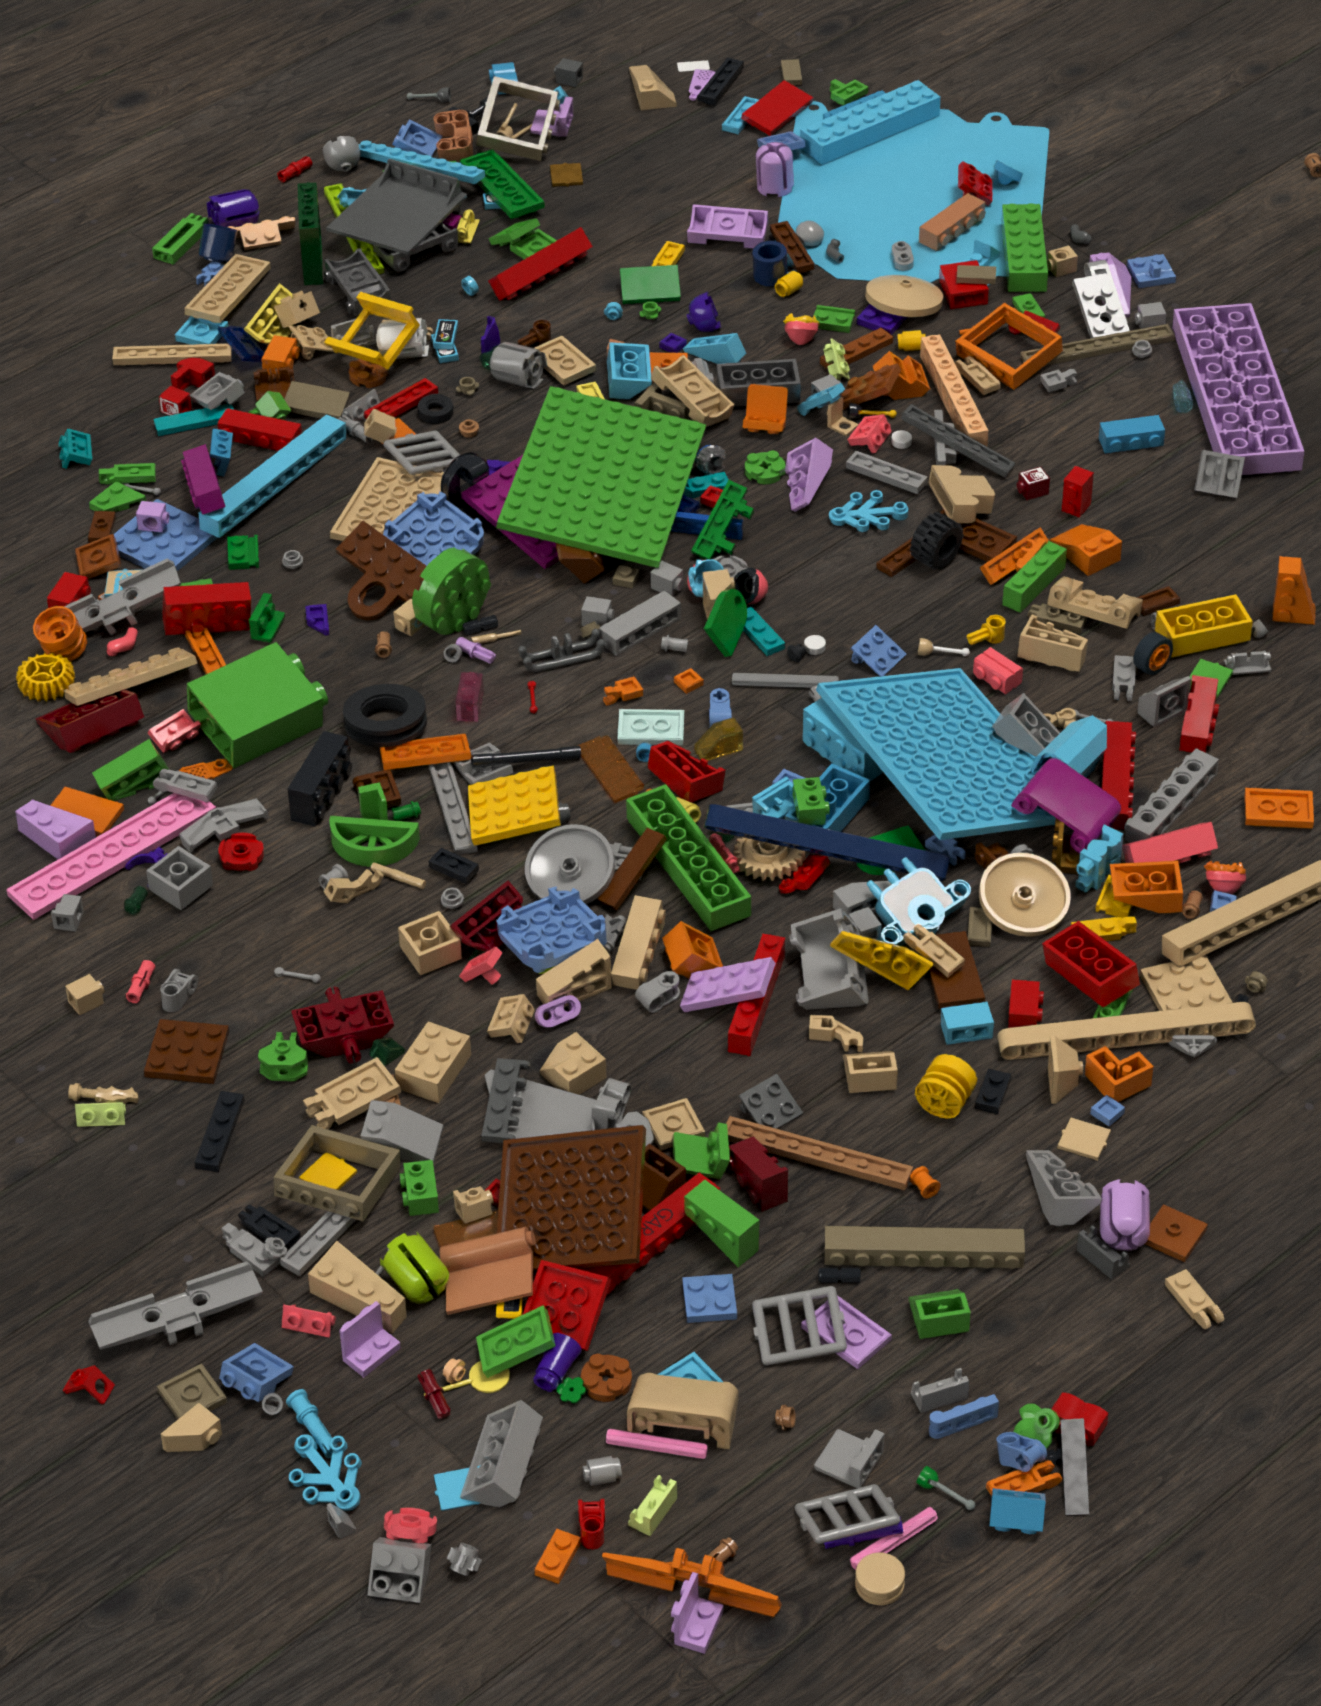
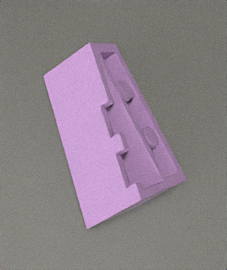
[15,800,96,859]

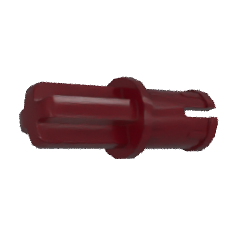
[417,1369,450,1419]

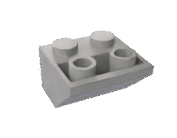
[368,1537,432,1603]

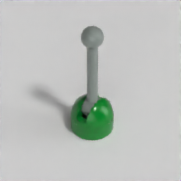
[916,1466,975,1510]

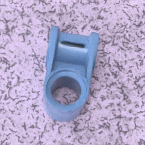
[709,688,732,729]
[996,1432,1047,1472]

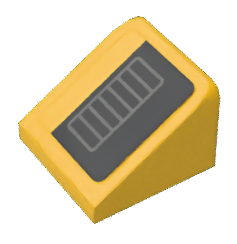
[496,1298,523,1319]

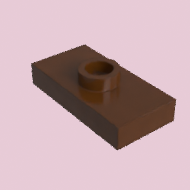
[88,511,116,543]

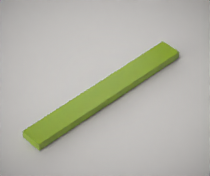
[324,184,384,274]

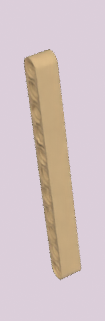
[997,1002,1256,1060]

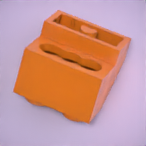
[873,351,930,400]

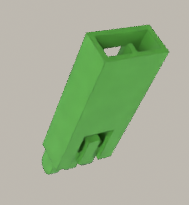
[152,213,209,265]

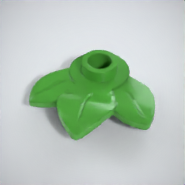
[1013,1404,1059,1449]

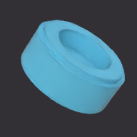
[461,276,479,296]

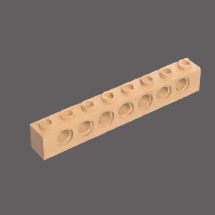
[920,334,988,447]

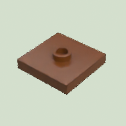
[75,534,122,579]
[1145,1204,1208,1262]

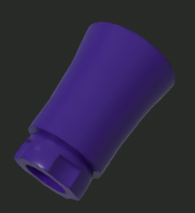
[533,1333,582,1392]

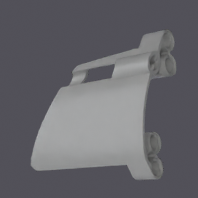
[485,1070,631,1139]

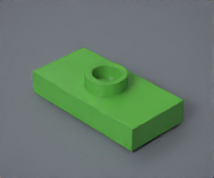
[1012,293,1046,318]

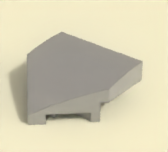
[1168,1035,1217,1057]

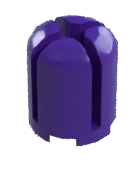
[207,189,259,227]

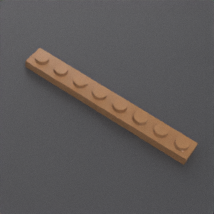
[726,1116,913,1190]

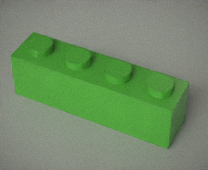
[1003,541,1067,613]

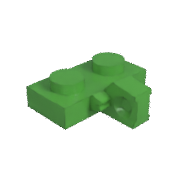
[830,79,869,106]

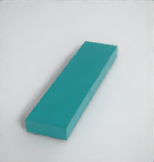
[153,403,234,436]

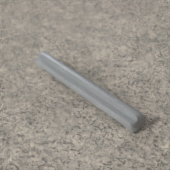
[732,673,839,688]

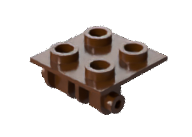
[254,367,294,402]

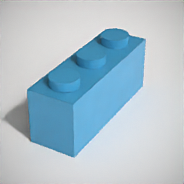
[1099,415,1165,453]

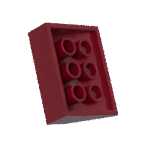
[36,689,144,753]

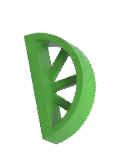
[329,816,420,867]

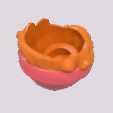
[1204,861,1246,895]

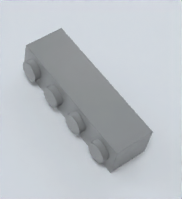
[599,591,681,656]

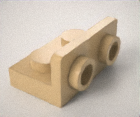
[487,994,534,1043]

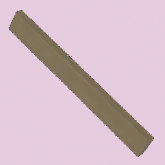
[1020,324,1175,366]

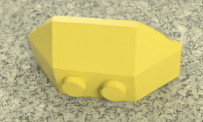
[244,283,294,344]

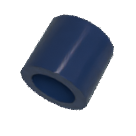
[198,224,237,263]
[752,241,788,286]

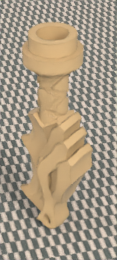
[68,1083,139,1104]

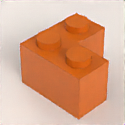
[1084,1046,1154,1102]

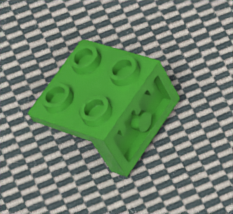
[672,1123,730,1179]

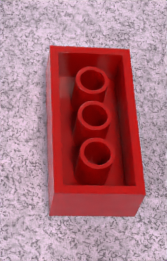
[163,582,251,635]
[1042,921,1140,1008]

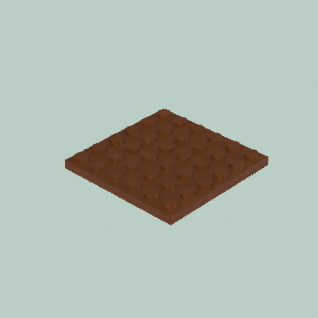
[497,1125,646,1273]

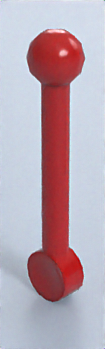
[527,681,538,714]

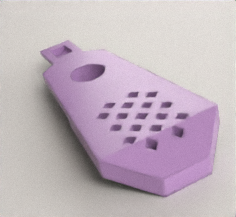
[689,69,715,101]

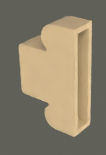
[928,465,995,523]

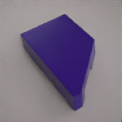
[305,604,329,636]

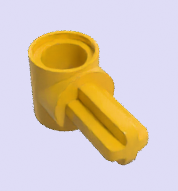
[967,615,1005,645]

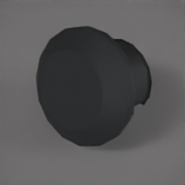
[787,644,806,662]

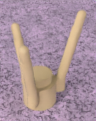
[496,103,533,139]

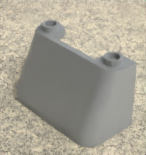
[789,908,868,1010]

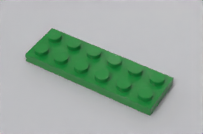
[460,149,545,219]

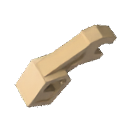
[324,869,384,903]
[809,1015,863,1052]

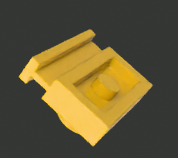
[1095,874,1133,918]

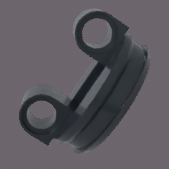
[440,452,489,516]

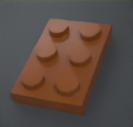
[841,363,901,410]

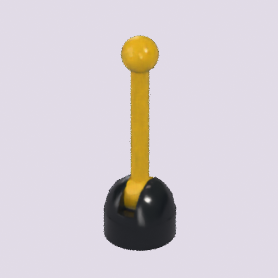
[848,403,897,420]

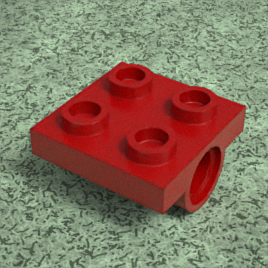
[958,161,993,206]

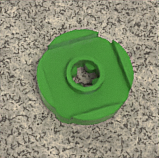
[745,451,785,484]

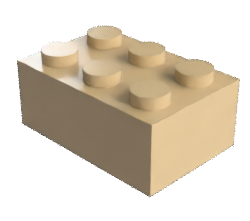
[395,1022,471,1103]

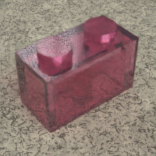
[456,672,484,722]

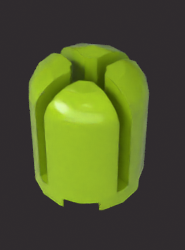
[380,1232,449,1304]

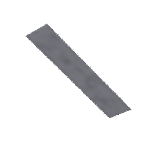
[1061,1418,1089,1515]

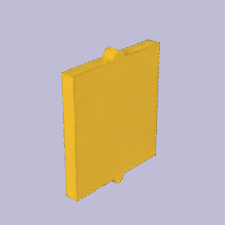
[299,1153,357,1190]

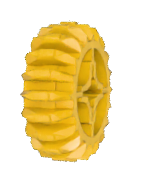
[16,652,75,702]

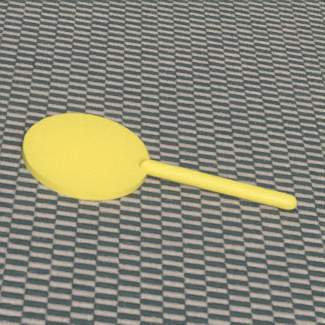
[424,1361,510,1396]

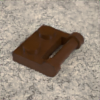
[352,769,402,808]

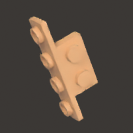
[228,216,296,250]

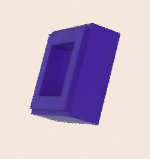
[659,333,687,353]

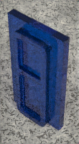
[217,326,265,362]

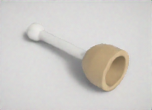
[918,638,970,657]

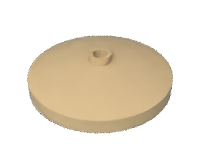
[865,275,943,317]
[979,853,1071,937]

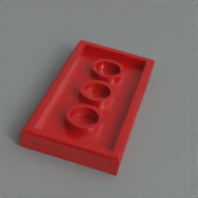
[741,80,813,136]

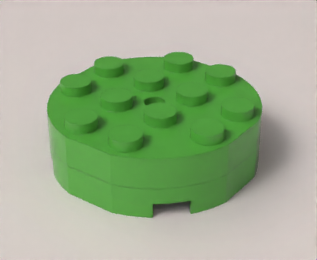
[412,547,491,635]

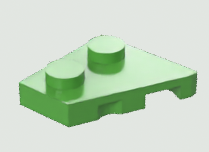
[89,481,146,512]

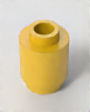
[775,271,803,297]
[898,330,926,351]

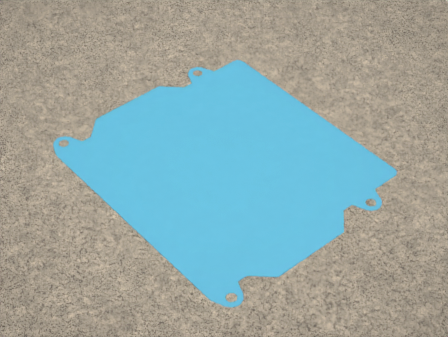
[775,101,1049,286]

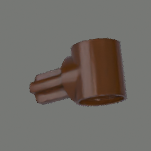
[517,320,551,347]

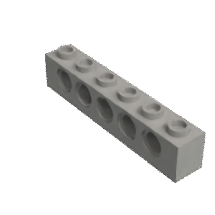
[1124,749,1219,843]

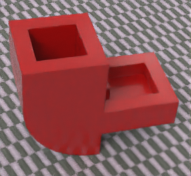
[171,358,215,391]

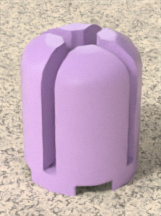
[756,142,794,197]
[1100,1179,1150,1251]

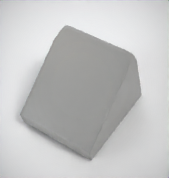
[326,1503,356,1539]

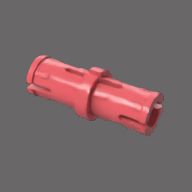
[125,960,156,1003]

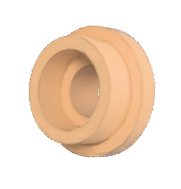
[442,1358,466,1384]

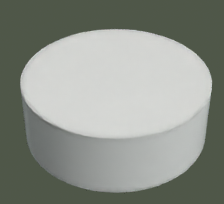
[891,430,912,449]
[804,635,826,655]

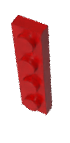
[364,378,438,419]

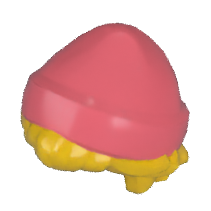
[783,313,820,345]

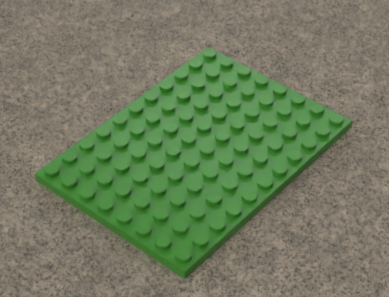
[496,386,706,568]

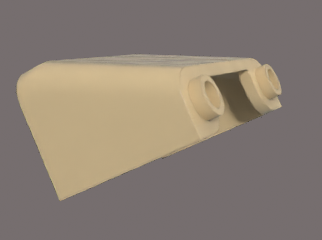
[627,1373,738,1449]

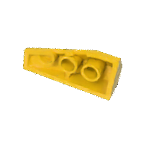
[830,931,933,990]

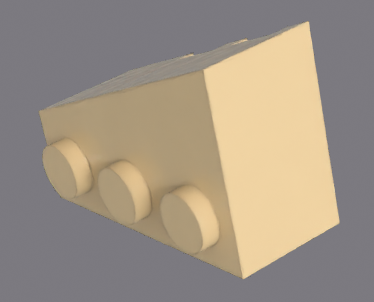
[1017,614,1088,672]

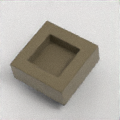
[613,565,639,589]

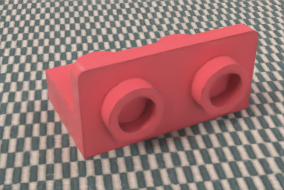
[847,414,891,453]

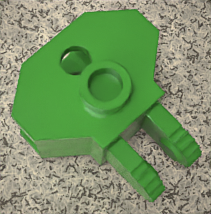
[258,1032,308,1081]

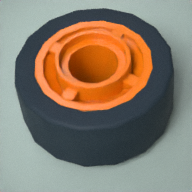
[1133,632,1173,675]

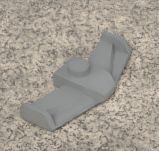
[179,798,269,853]

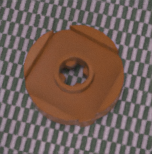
[349,359,389,388]
[581,1354,632,1402]

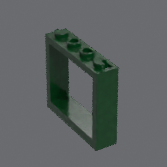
[297,182,323,285]

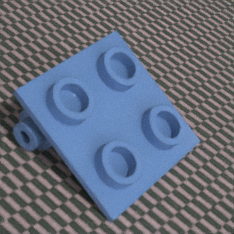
[850,625,906,677]

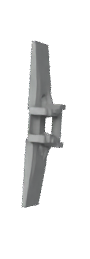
[64,559,181,635]
[89,1261,263,1350]

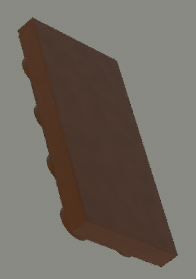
[920,931,985,1009]

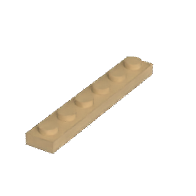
[113,343,232,366]

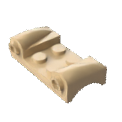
[651,355,734,427]
[1047,576,1143,629]

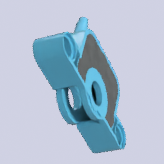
[867,857,971,946]

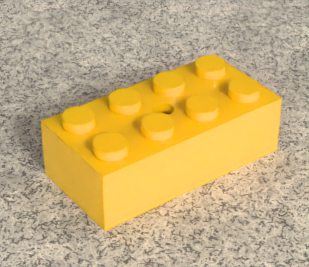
[1155,594,1253,657]

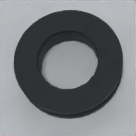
[343,684,427,747]

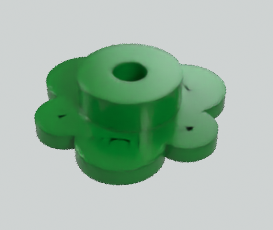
[557,1377,586,1403]

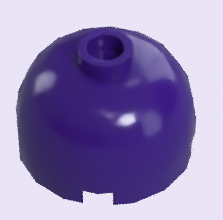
[687,292,721,332]

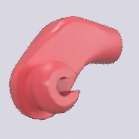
[106,627,138,657]

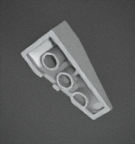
[1026,1150,1102,1226]

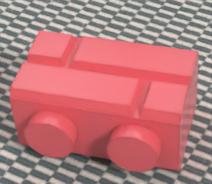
[973,647,1023,694]

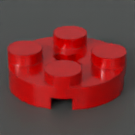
[218,833,264,871]

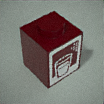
[1016,466,1050,500]

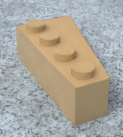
[611,895,666,990]
[308,1241,407,1334]

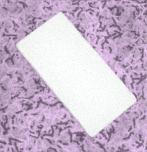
[677,60,710,72]

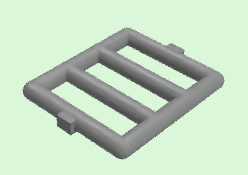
[384,430,460,475]
[752,1286,847,1366]
[795,1484,900,1544]

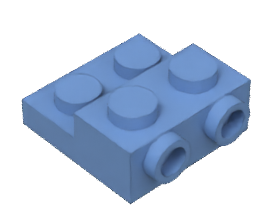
[392,119,442,157]
[219,1343,294,1402]

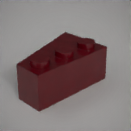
[728,1136,788,1212]

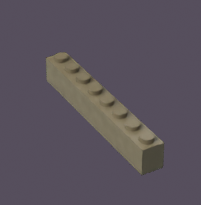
[825,1226,1025,1269]

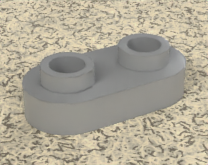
[891,241,914,271]

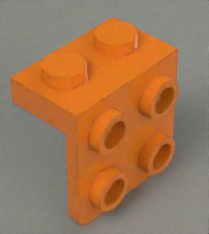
[743,384,788,434]

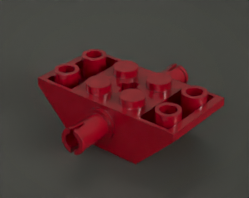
[291,986,394,1064]

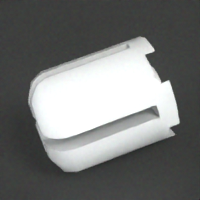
[376,318,429,359]

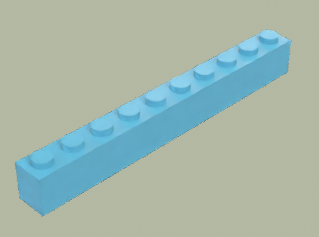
[199,414,346,538]

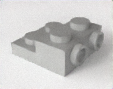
[190,372,245,410]

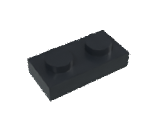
[428,848,479,884]
[975,1068,1011,1114]

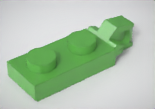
[99,463,156,484]

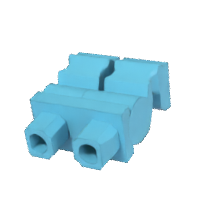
[1075,824,1123,892]

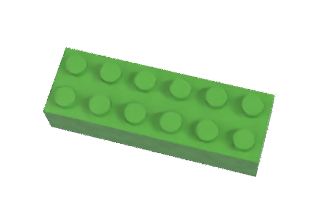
[1001,203,1048,292]

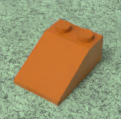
[1049,524,1122,576]
[1110,860,1183,913]

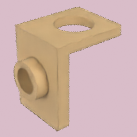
[827,397,858,436]

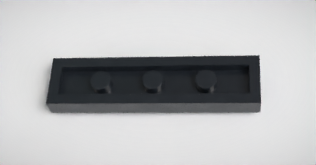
[698,57,744,105]
[194,1091,245,1172]

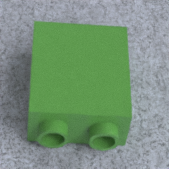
[187,642,328,769]

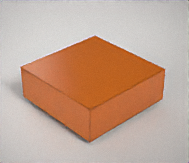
[674,668,704,694]

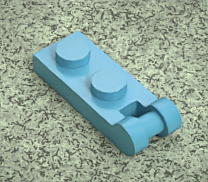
[797,383,845,416]

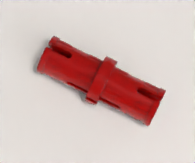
[277,156,313,183]

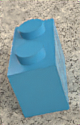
[990,1488,1046,1534]

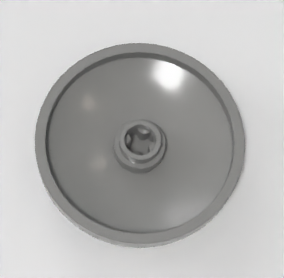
[525,824,615,904]

